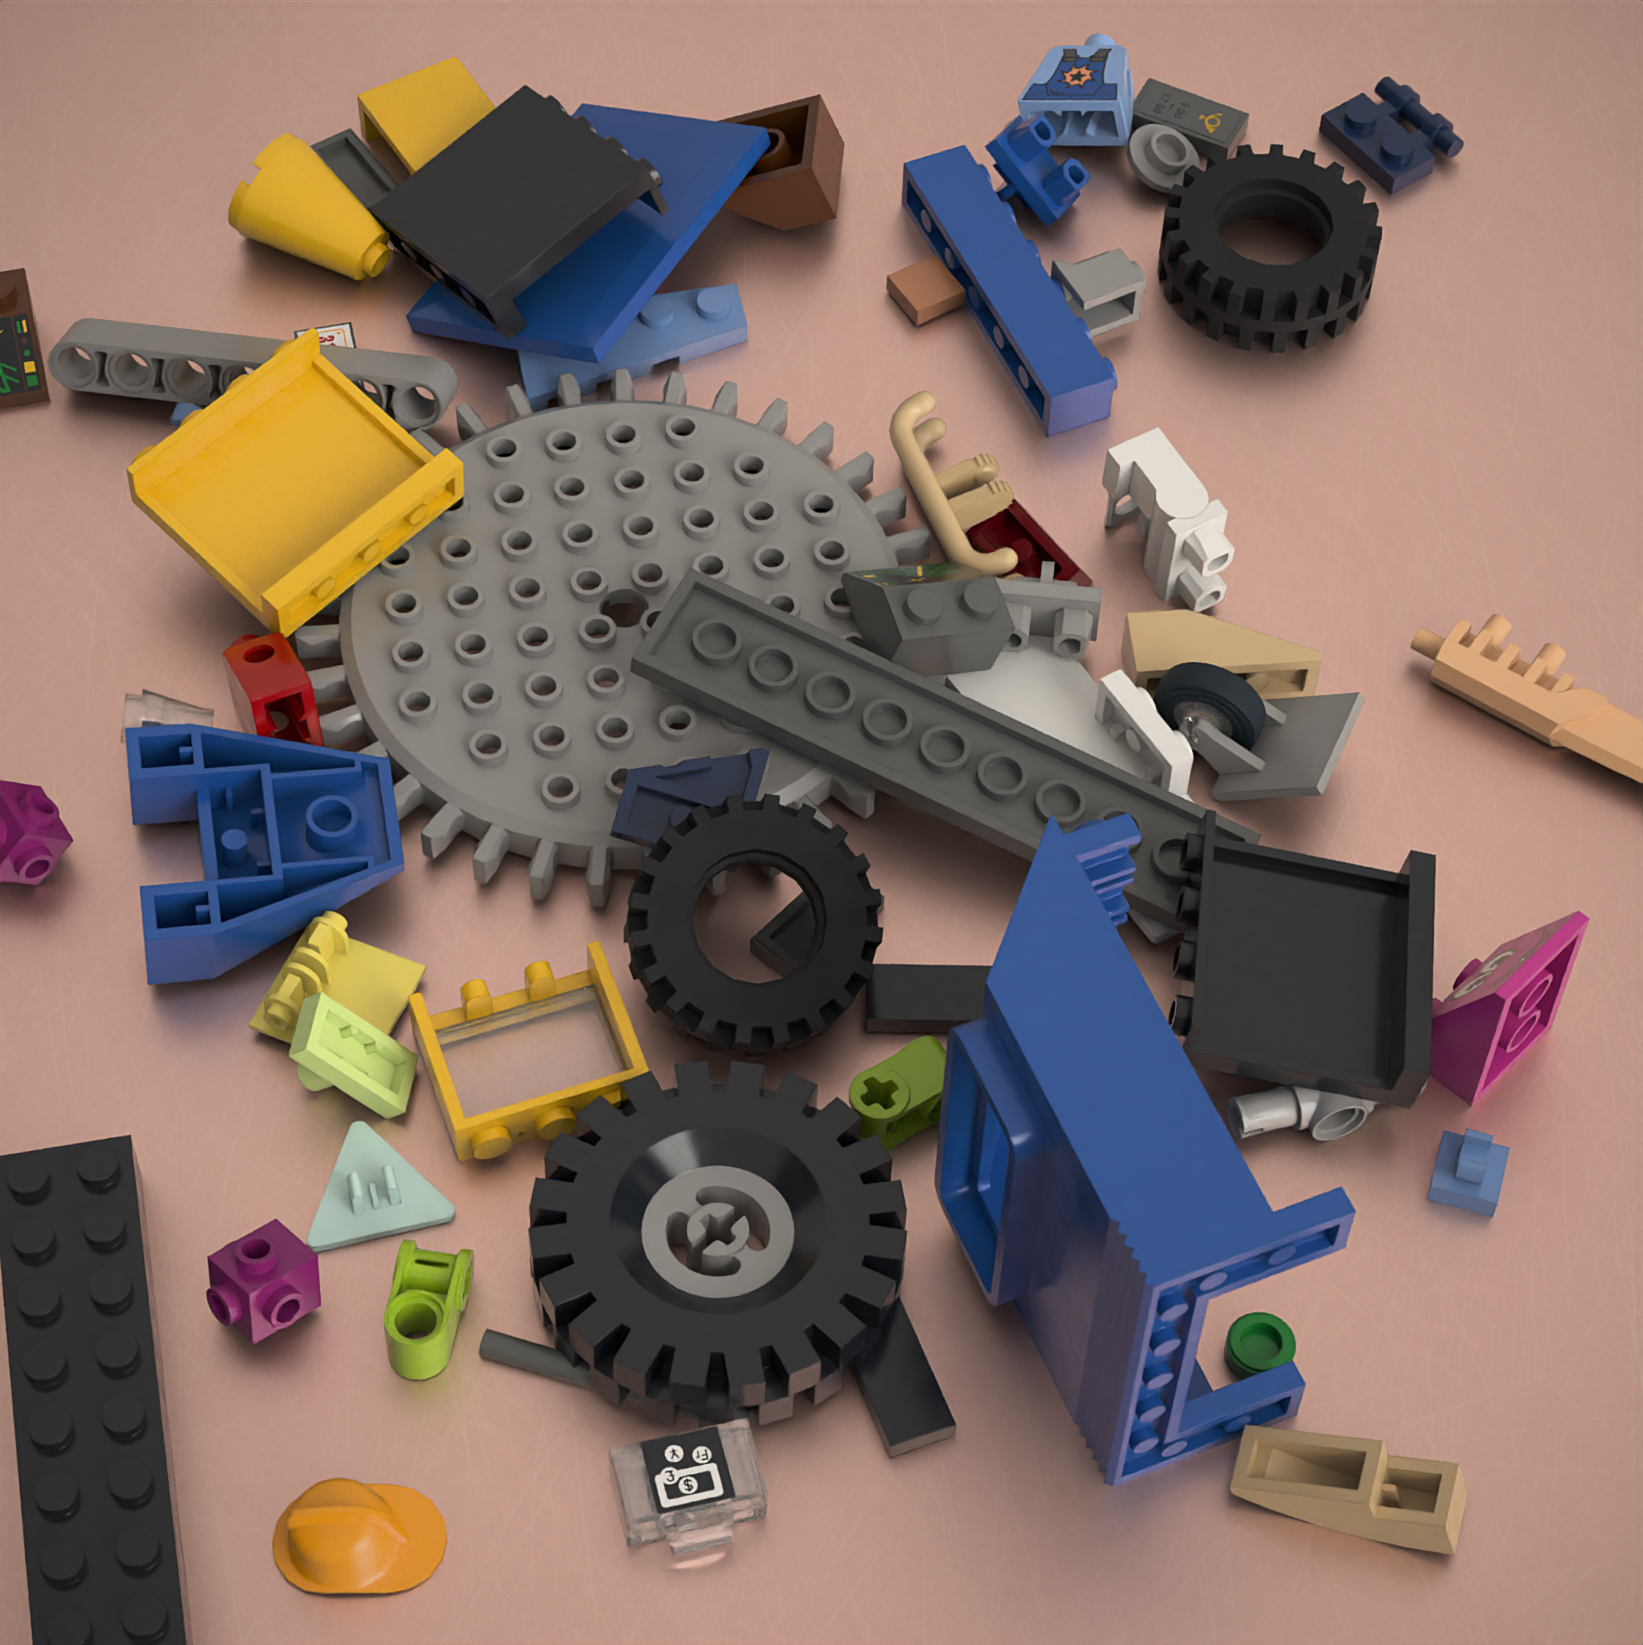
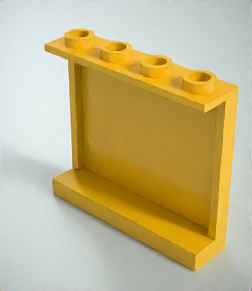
[126,327,464,638]

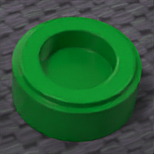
[1224,1312,1296,1380]

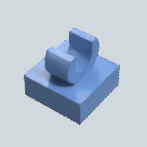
[1427,1129,1510,1217]

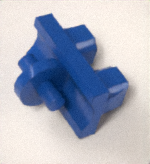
[985,115,1090,227]

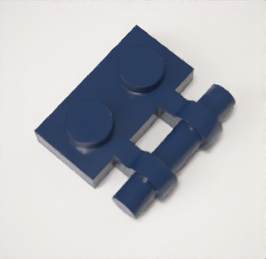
[1319,76,1464,195]

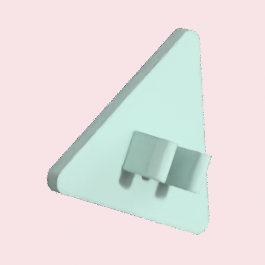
[306,1121,456,1252]

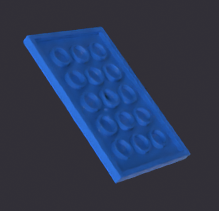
[406,103,771,364]

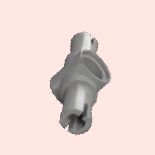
[1226,1081,1427,1141]

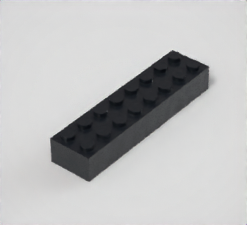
[0,1135,193,1645]

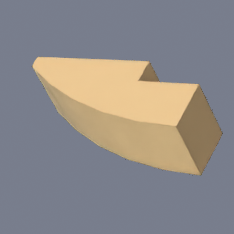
[1230,1425,1468,1555]

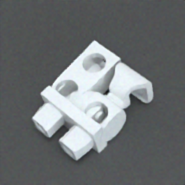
[1102,427,1235,612]

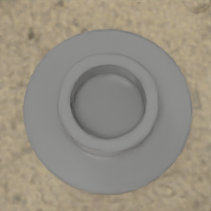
[1126,124,1200,193]

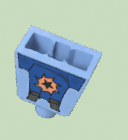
[1018,34,1134,146]

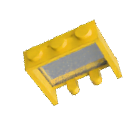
[408,940,649,1162]

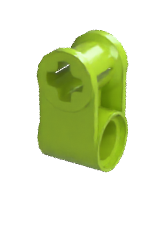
[849,1035,946,1151]
[384,1239,474,1380]

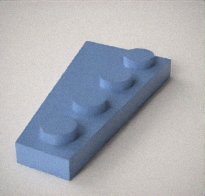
[515,283,747,413]

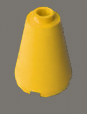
[228,133,392,281]

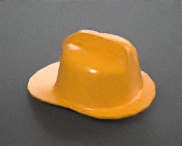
[272,1477,447,1594]

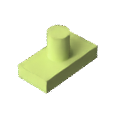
[288,992,419,1119]

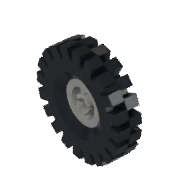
[528,1060,908,1429]

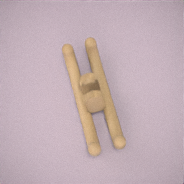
[889,391,1024,580]

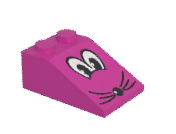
[1430,911,1590,1106]

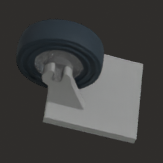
[1153,662,1365,801]

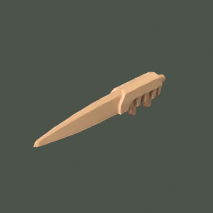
[1410,614,1643,784]

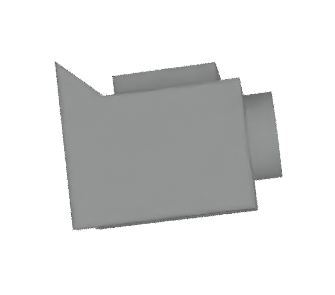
[1051,248,1146,338]

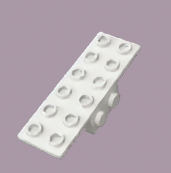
[946,635,1194,944]

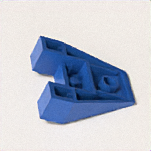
[125,723,404,985]

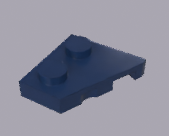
[609,748,770,873]

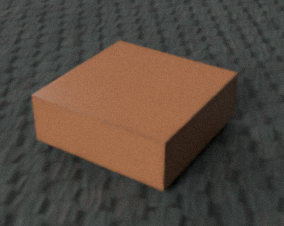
[886,255,966,326]

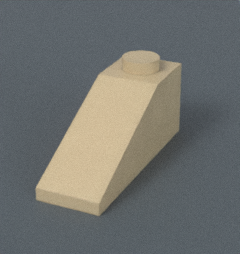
[1121,609,1322,705]

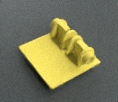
[248,911,427,1044]

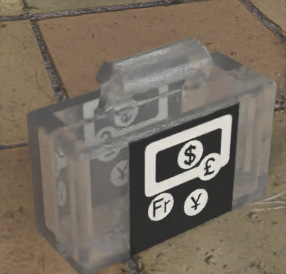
[609,1418,768,1555]

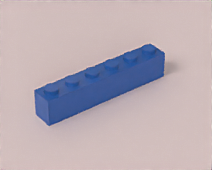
[901,145,1118,437]

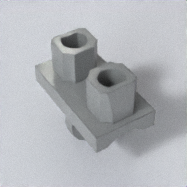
[996,561,1102,659]

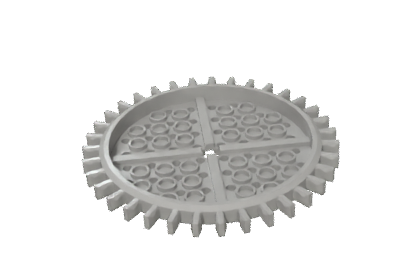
[295,369,946,907]

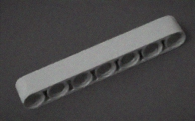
[48,318,458,430]

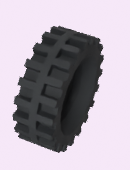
[1158,144,1382,353]
[624,794,884,1057]

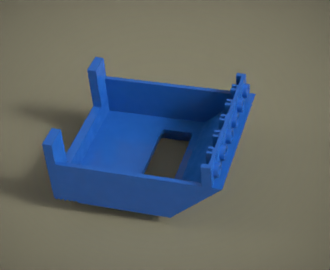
[934,812,1356,1487]

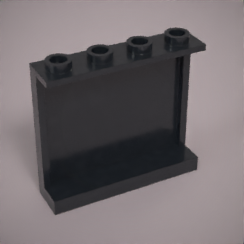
[369,85,669,340]
[1167,809,1436,1109]

